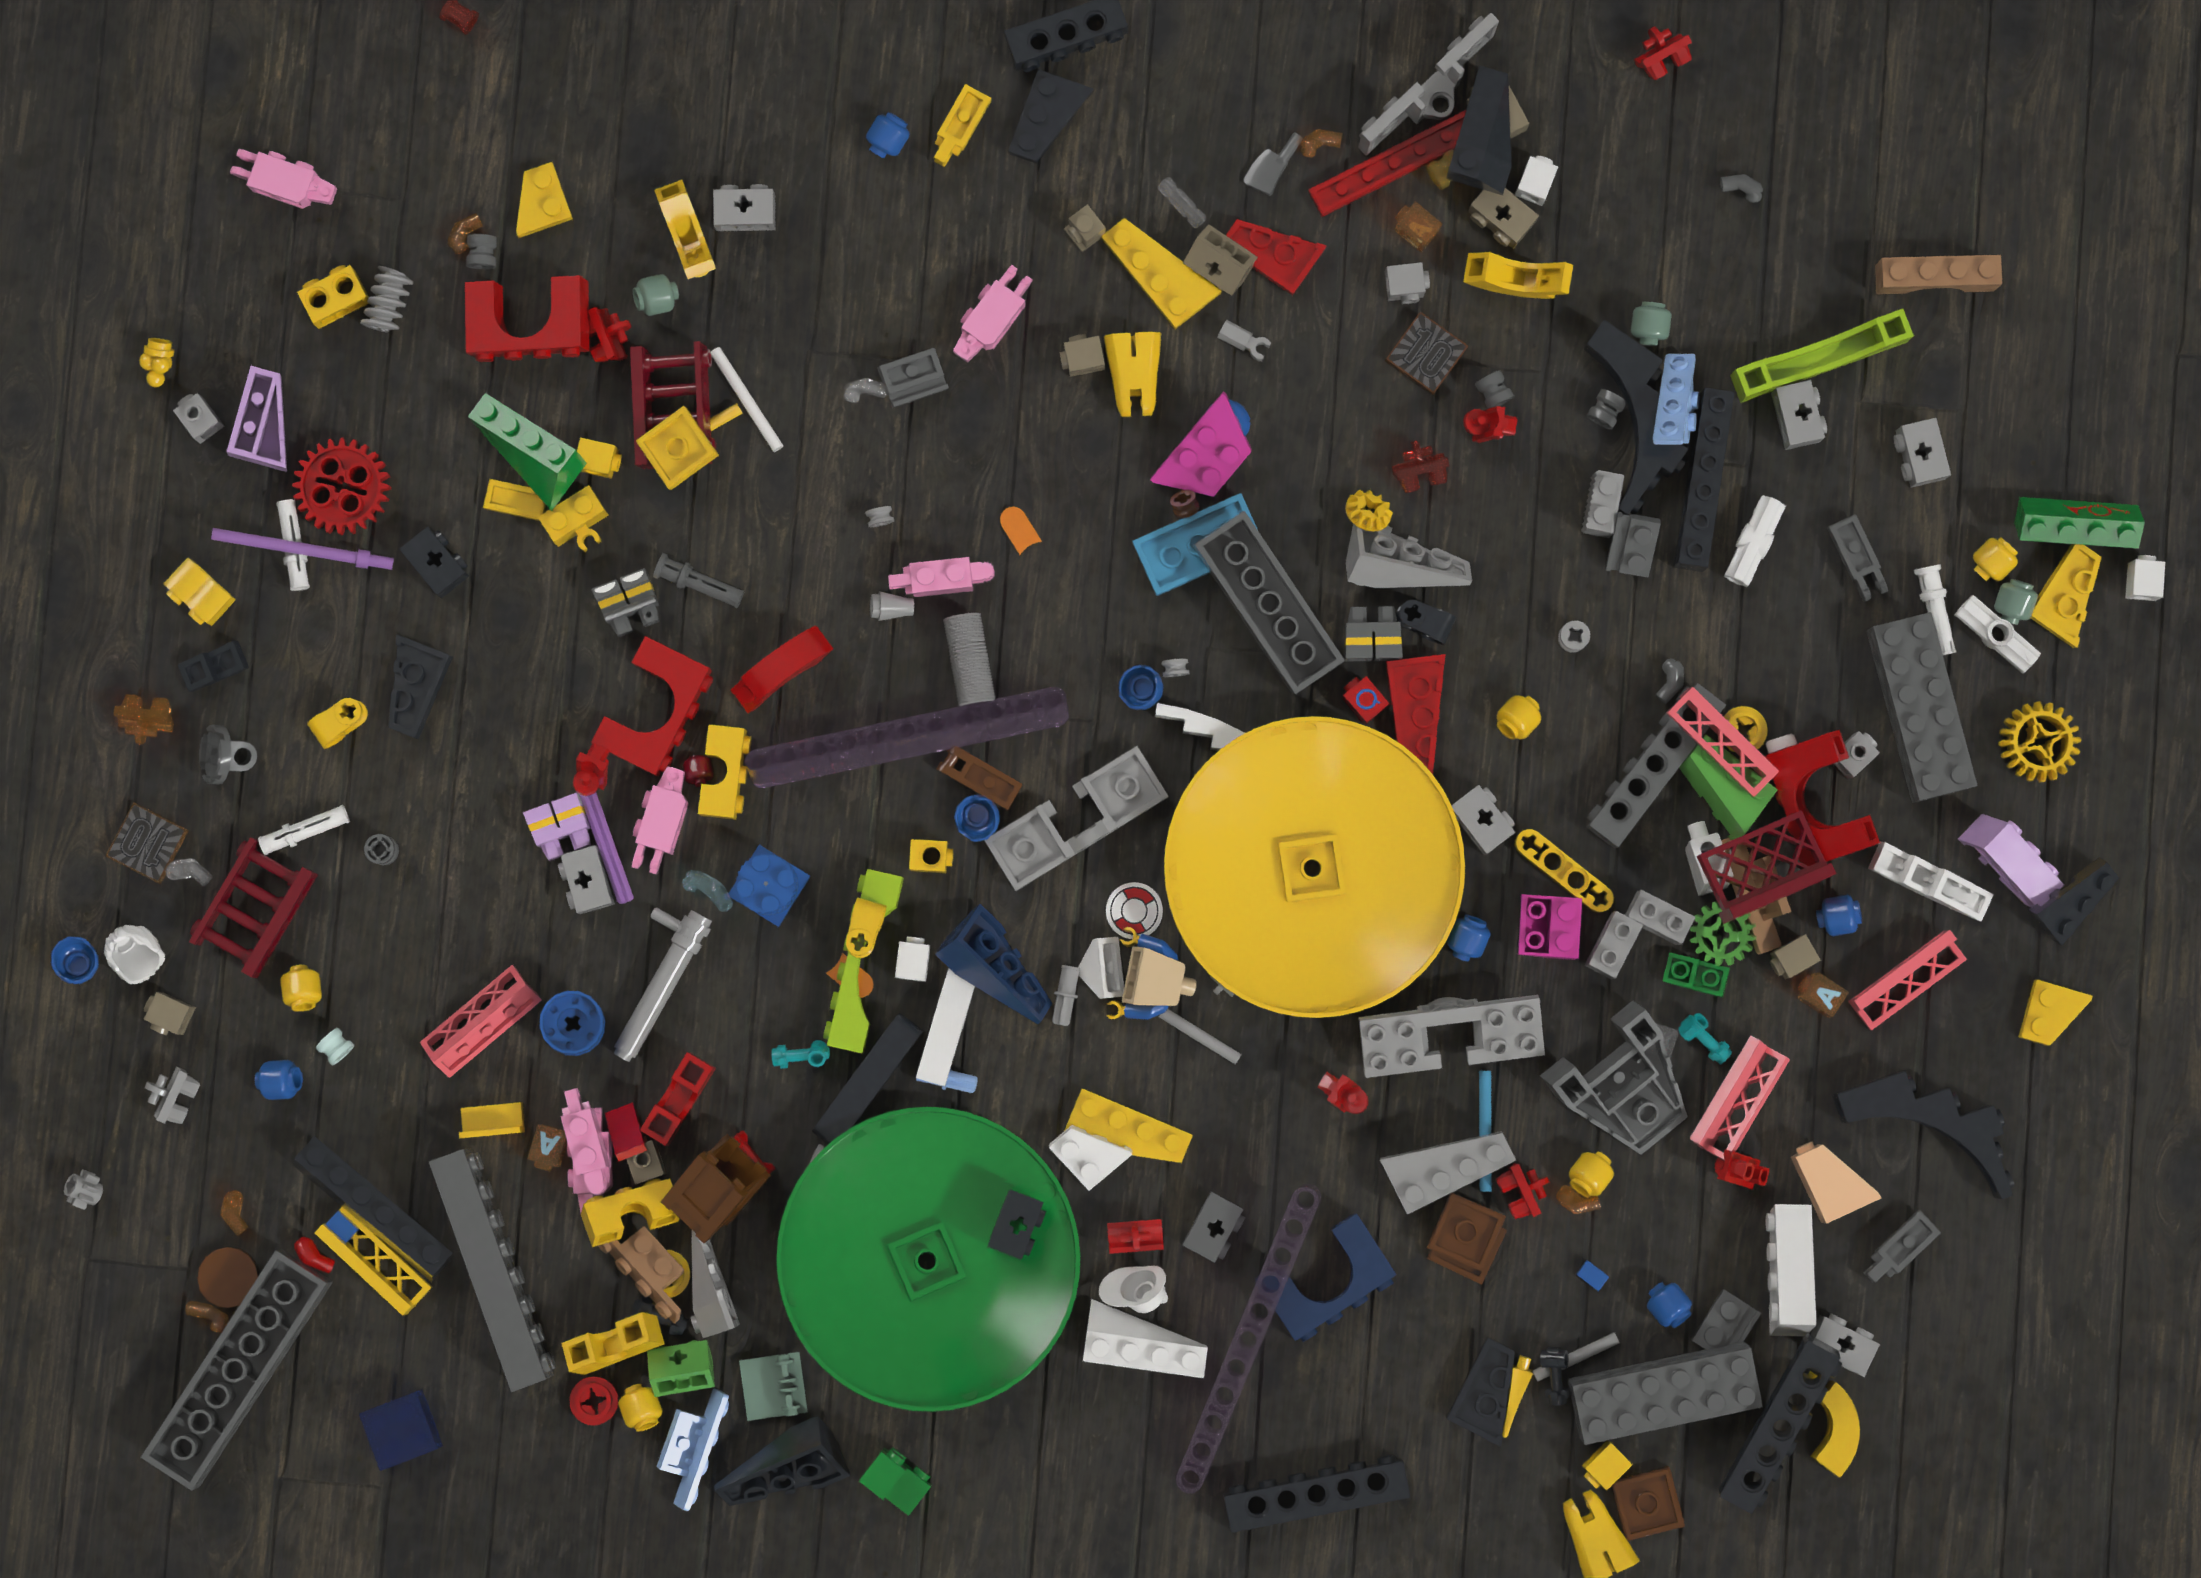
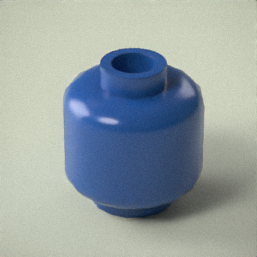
[866,112,910,158]
[1816,895,1862,936]
[1447,915,1491,961]
[255,1060,303,1100]
[1647,1282,1692,1328]

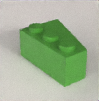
[1679,735,1778,840]

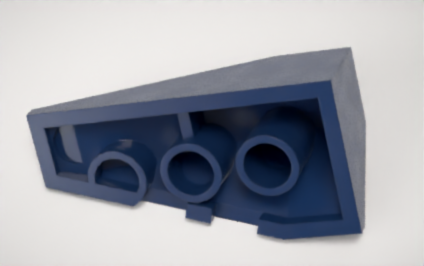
[935,904,1052,1024]

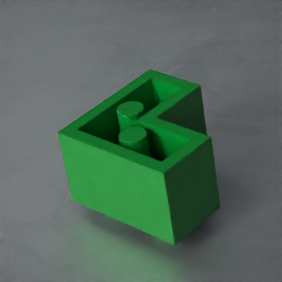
[859,1447,932,1516]

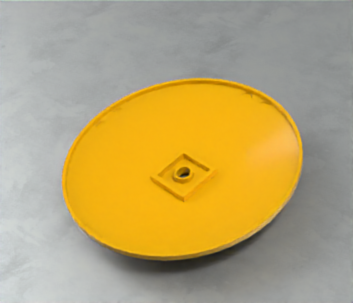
[1164,716,1465,1018]

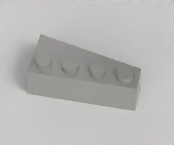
[1380,1131,1516,1214]

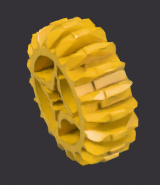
[1998,701,2081,783]

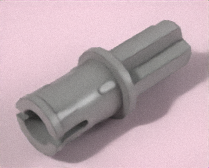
[1052,965,1081,1026]

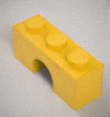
[698,725,751,820]
[581,1178,679,1247]
[561,1312,664,1375]

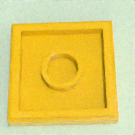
[636,406,719,490]

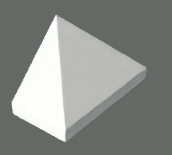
[1078,937,1124,999]

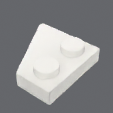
[1049,1125,1133,1191]

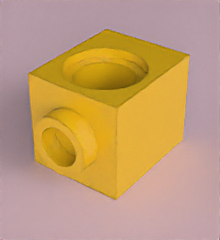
[577,438,622,479]
[909,839,953,873]
[1582,1440,1632,1490]

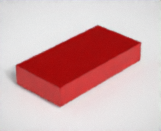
[605,1102,647,1161]

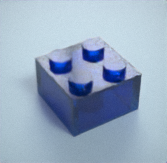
[359,1389,443,1471]

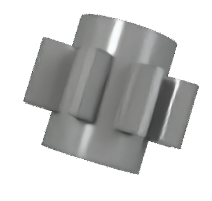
[64,1169,103,1210]

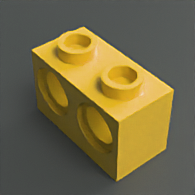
[297,265,369,329]

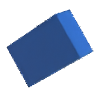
[326,1211,359,1243]
[1576,1260,1609,1291]

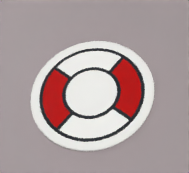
[1106,882,1163,939]

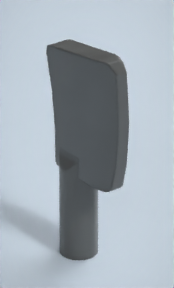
[1244,132,1303,196]

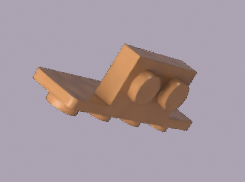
[1721,838,1791,955]
[598,1226,684,1323]

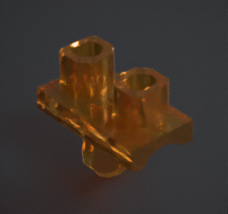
[114,694,174,745]

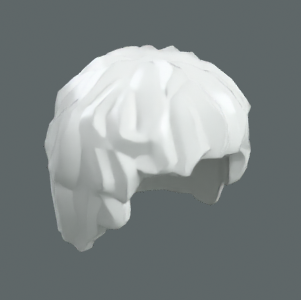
[104,925,165,984]

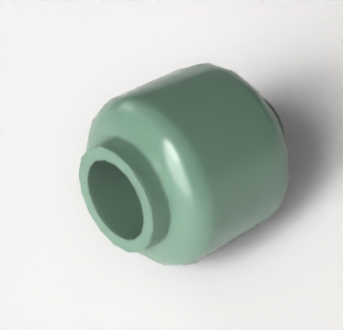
[633,274,679,316]
[1631,302,1672,346]
[1994,579,2038,625]

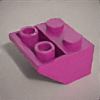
[1518,894,1582,960]

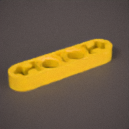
[1515,829,1614,913]

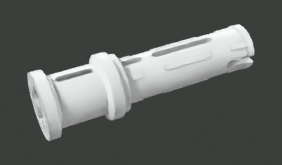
[1914,564,1956,655]

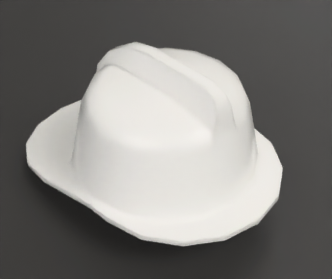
[1099,1266,1168,1313]

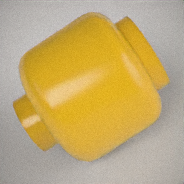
[1973,537,2018,581]
[1497,695,1541,740]
[280,965,322,1011]
[1569,1152,1614,1197]
[618,1384,662,1432]

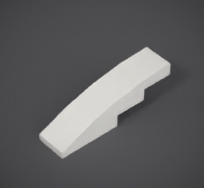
[1155,703,1245,751]
[1868,842,1994,921]
[916,968,975,1086]

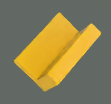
[459,1102,525,1138]

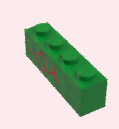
[2014,497,2145,548]

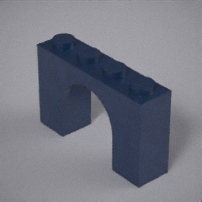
[1254,1213,1397,1342]

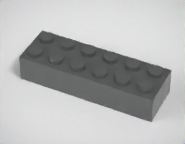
[1192,511,1345,694]
[1866,612,1978,803]
[1567,1342,1763,1445]

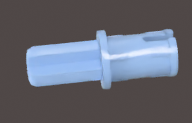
[916,1068,978,1093]

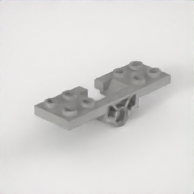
[1358,13,1499,156]
[984,746,1169,891]
[1358,995,1545,1078]

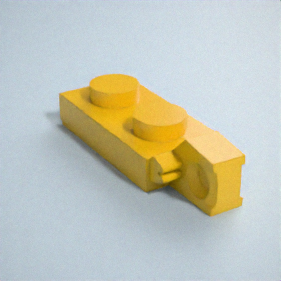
[934,84,991,167]

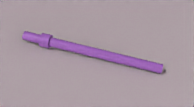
[211,528,394,570]

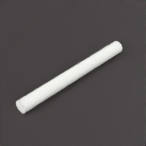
[711,347,783,452]

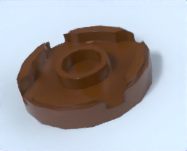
[197,1247,260,1308]

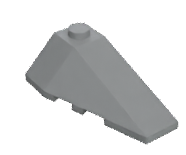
[1346,524,1472,588]
[691,1230,740,1338]

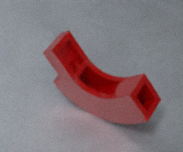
[731,625,834,713]

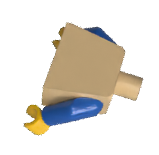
[1106,927,1196,1020]

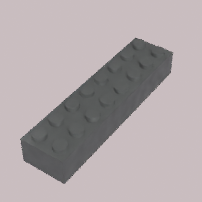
[429,1148,556,1392]
[141,1249,333,1491]

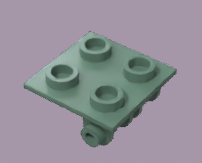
[739,1352,808,1421]

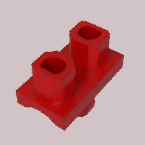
[1634,26,1692,80]
[587,307,632,362]
[1463,406,1517,443]
[573,743,609,796]
[1318,1072,1368,1114]
[1715,1150,1770,1189]
[1495,1163,1550,1219]
[1107,1219,1164,1254]

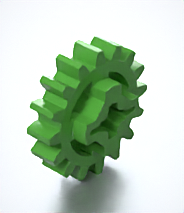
[1690,900,1757,966]

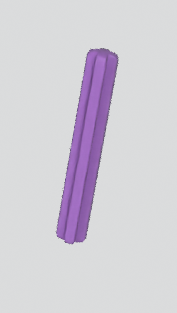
[580,792,633,904]

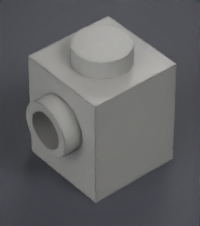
[1385,262,1430,304]
[173,393,225,444]
[1834,731,1880,780]

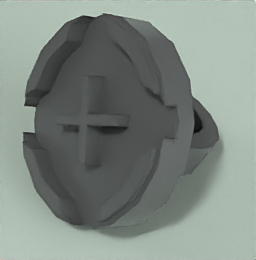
[199,725,257,785]

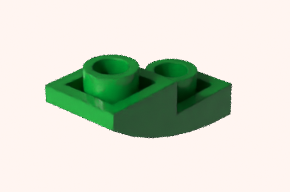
[1662,953,1730,998]

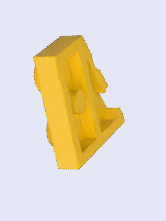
[516,162,573,238]
[2019,980,2093,1046]

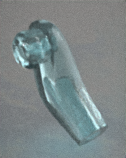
[682,870,733,912]

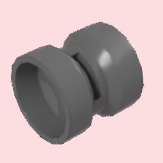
[466,234,497,270]
[1474,370,1514,409]
[1586,389,1627,430]
[364,834,399,866]

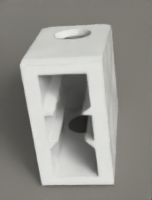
[1685,821,1734,896]

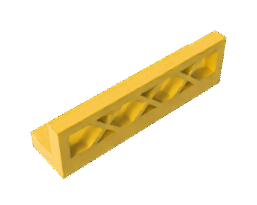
[315,1207,432,1315]

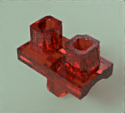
[1391,440,1450,493]

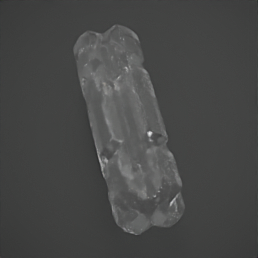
[1158,177,1206,228]

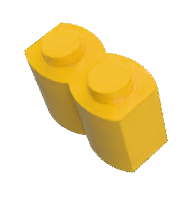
[163,558,236,626]

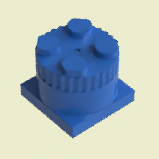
[728,845,811,927]

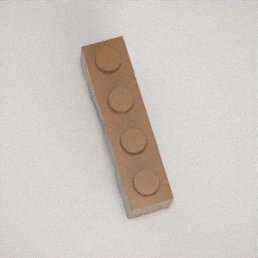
[1875,255,2002,294]

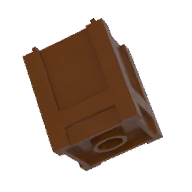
[660,1134,771,1243]

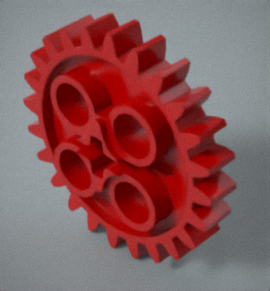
[292,438,391,535]

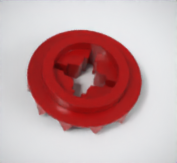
[570,1377,618,1425]

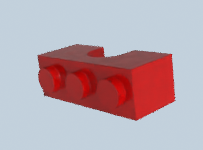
[640,1052,716,1146]

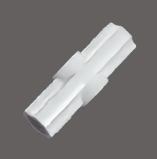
[1724,495,1786,587]
[1955,595,2041,674]

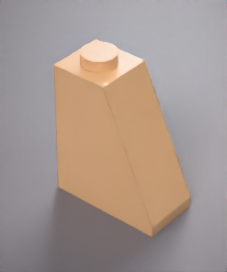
[1791,1142,1881,1224]

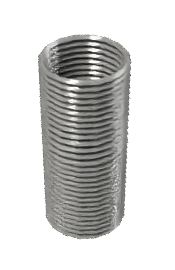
[943,613,996,708]

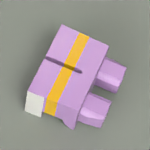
[523,793,591,861]

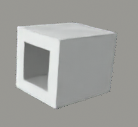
[1515,156,1558,206]
[2125,555,2165,601]
[895,937,930,982]

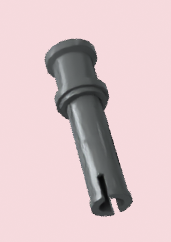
[653,553,744,608]

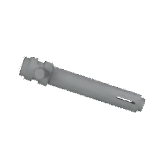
[614,908,712,1062]

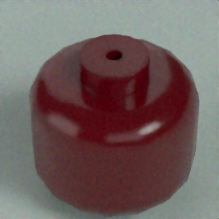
[682,755,714,787]

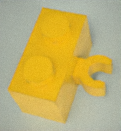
[538,485,609,552]

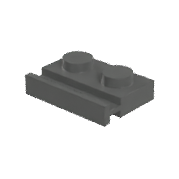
[878,348,949,408]
[1606,512,1661,577]
[1691,1289,1761,1350]

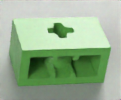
[647,1340,715,1397]

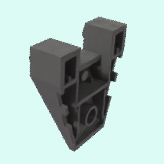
[1540,1001,1688,1155]

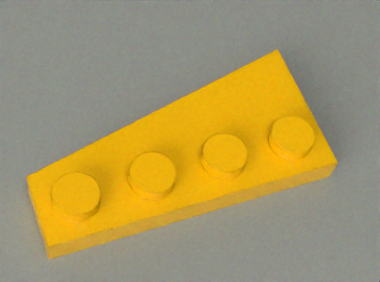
[1101,218,1222,330]
[1064,1089,1193,1163]

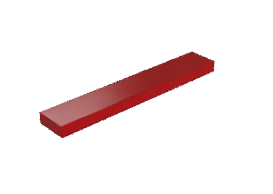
[1308,110,1466,217]

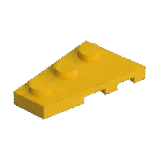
[2031,544,2101,648]

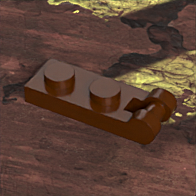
[936,743,1023,811]

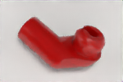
[294,1237,335,1274]

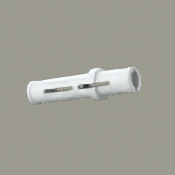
[276,499,310,591]
[258,805,350,855]

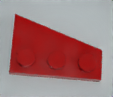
[1226,219,1327,296]

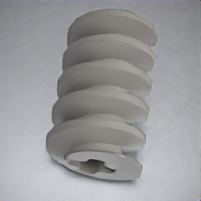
[360,266,413,333]

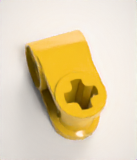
[307,698,368,749]
[846,898,887,958]

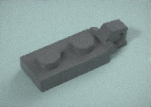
[1864,1210,1941,1283]

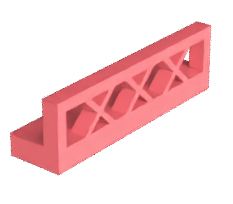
[1667,687,1779,797]
[1848,930,1967,1031]
[420,965,542,1078]
[1690,1036,1790,1161]

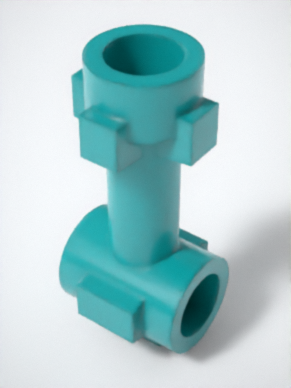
[1679,1013,1732,1064]
[772,1040,830,1069]

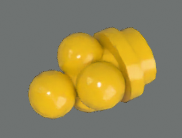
[139,338,174,387]

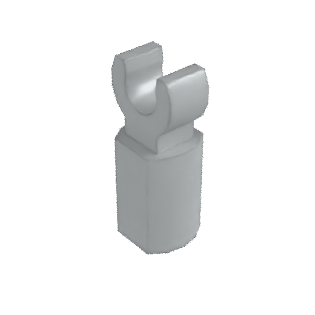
[1217,320,1271,361]

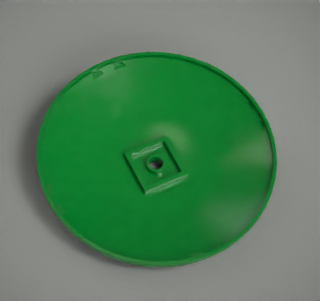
[776,1107,1080,1412]

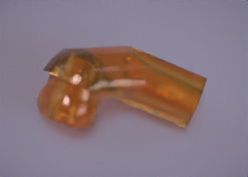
[1300,129,1343,157]
[447,213,483,254]
[1556,1185,1600,1214]
[221,1190,249,1237]
[186,1300,229,1333]

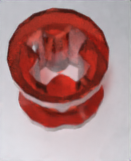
[439,0,479,35]

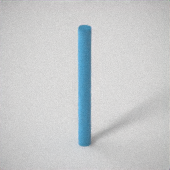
[1479,1071,1492,1192]

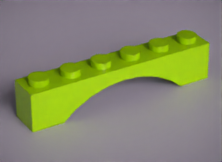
[1730,309,1914,403]
[823,869,904,1054]

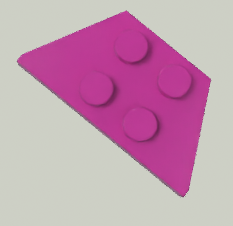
[1150,391,1252,497]

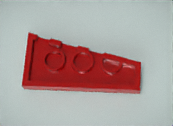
[1386,654,1446,774]

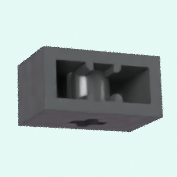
[1182,1191,1245,1263]

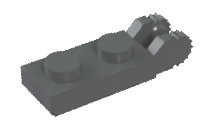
[1827,514,1888,601]

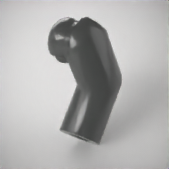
[1655,658,1684,704]

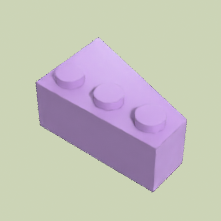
[227,366,287,472]
[1958,814,2064,907]

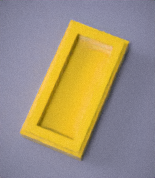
[483,479,546,521]

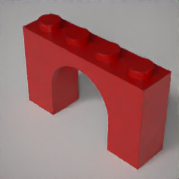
[465,275,589,362]
[591,636,713,777]
[1765,730,1880,866]

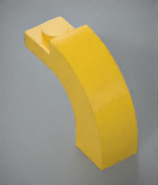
[655,180,716,279]
[1463,252,1573,299]
[1803,1371,1860,1478]

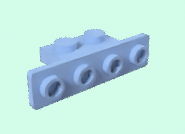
[1653,354,1700,445]
[657,1388,729,1511]

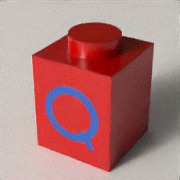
[1342,676,1389,725]

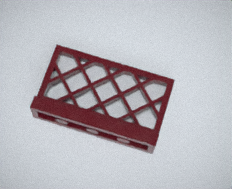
[1696,810,1837,924]

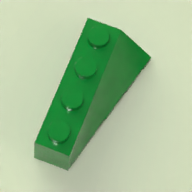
[468,393,587,511]

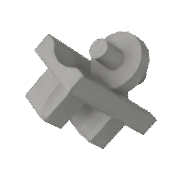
[145,1066,200,1124]

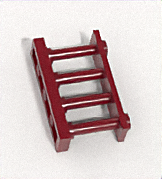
[630,341,716,469]
[189,837,318,978]

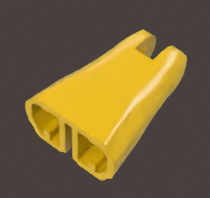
[1104,332,1161,417]
[1563,1490,1640,1578]

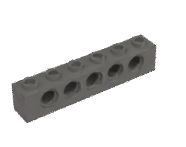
[1586,683,1726,849]

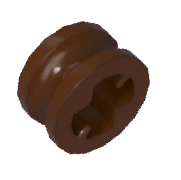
[1170,490,1200,518]

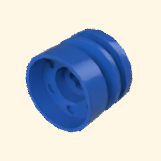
[540,991,605,1056]

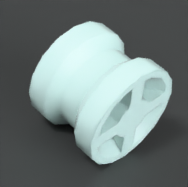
[316,1028,354,1066]

